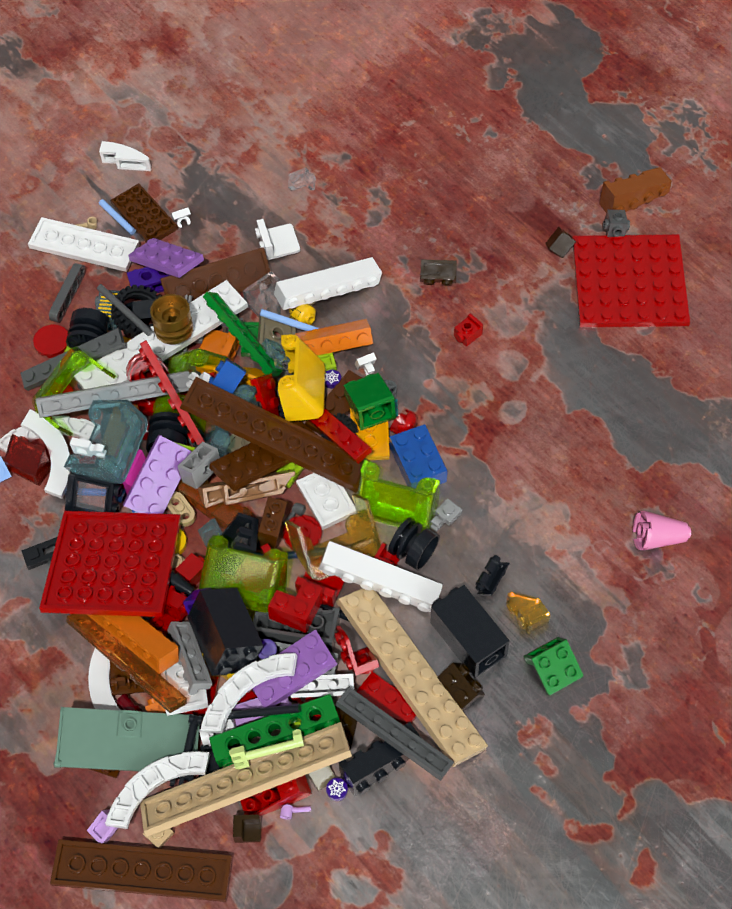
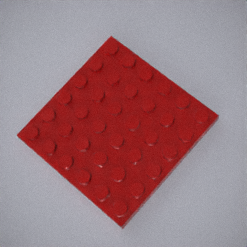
[573,234,690,327]
[39,511,181,617]

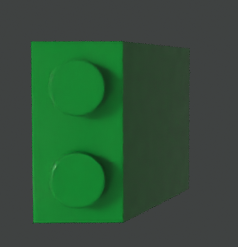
[343,372,396,431]

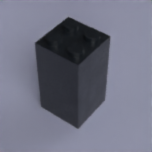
[430,585,510,679]
[187,588,263,676]

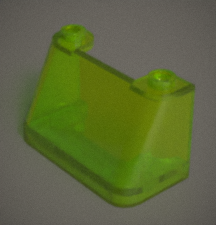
[355,460,440,532]
[199,535,288,613]

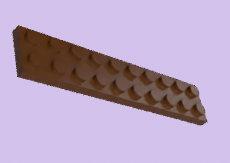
[180,377,370,493]

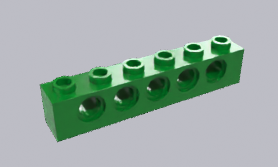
[209,694,340,768]

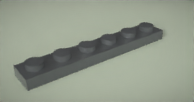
[20,328,125,391]
[336,687,454,781]

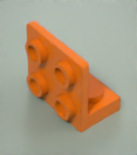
[196,329,240,365]

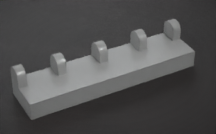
[167,622,213,695]

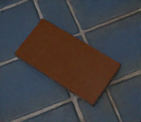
[110,183,178,243]

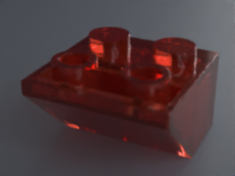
[4,434,51,486]

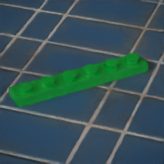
[203,292,283,376]

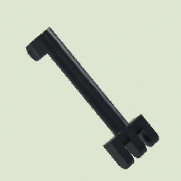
[169,714,203,787]

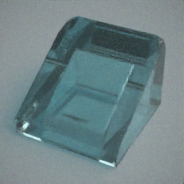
[198,518,222,547]

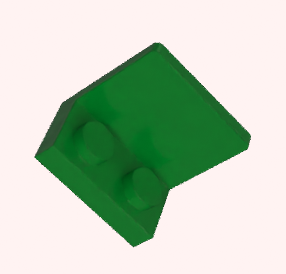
[523,637,583,695]

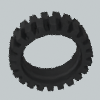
[111,285,161,338]

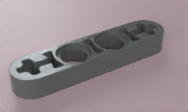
[49,263,85,323]

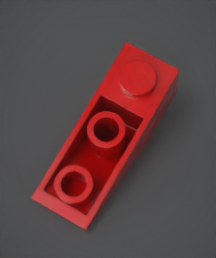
[240,775,312,816]

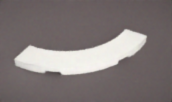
[21,409,71,499]
[0,416,101,456]
[88,631,121,710]
[200,653,298,733]
[105,751,210,829]

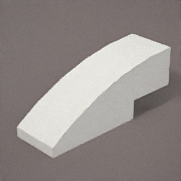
[99,141,151,171]

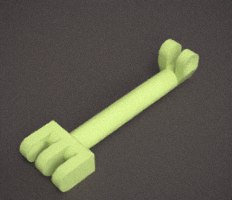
[229,729,304,770]

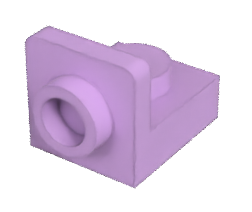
[87,809,118,844]

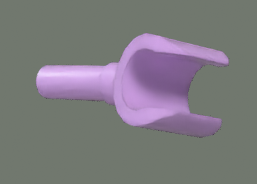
[280,804,311,820]

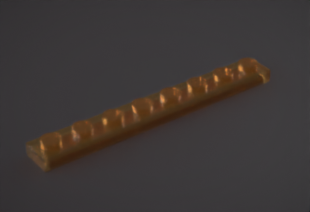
[66,614,187,713]

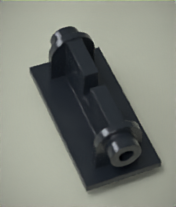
[475,555,510,596]

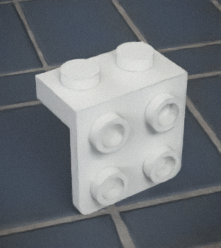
[255,219,300,260]

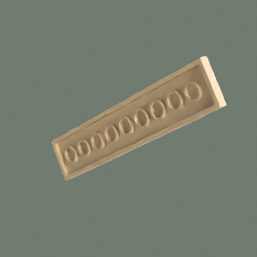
[337,588,488,767]
[140,722,352,837]

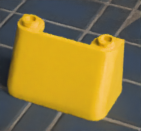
[278,334,326,421]

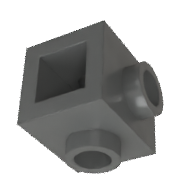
[603,210,630,237]

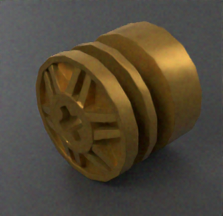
[150,294,193,345]

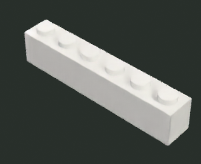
[274,257,382,310]
[318,541,443,612]

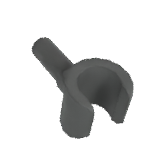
[282,503,306,526]

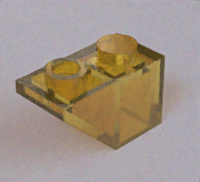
[506,592,550,634]

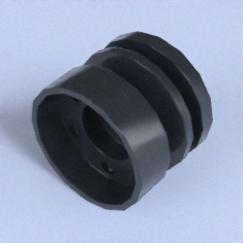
[66,308,110,349]
[146,412,188,453]
[388,517,440,570]

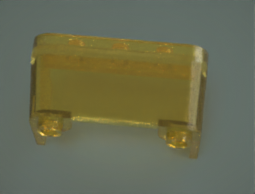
[285,493,381,581]

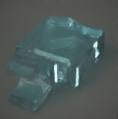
[262,338,290,370]

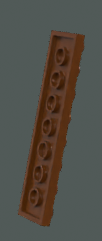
[50,840,232,902]

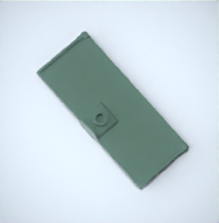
[53,707,200,772]

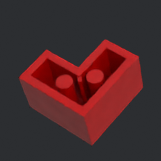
[268,581,323,633]

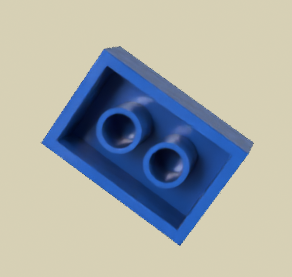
[389,424,447,495]

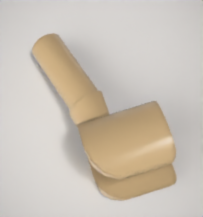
[76,217,97,230]

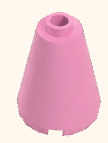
[633,511,691,551]

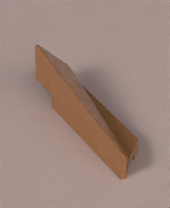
[198,470,295,508]

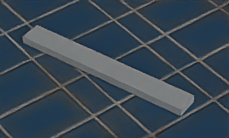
[36,370,191,418]

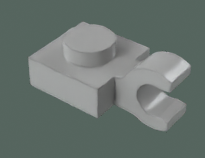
[430,498,462,532]

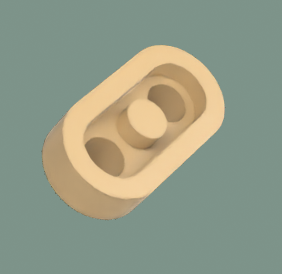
[167,492,196,527]

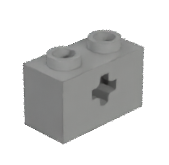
[177,442,220,489]

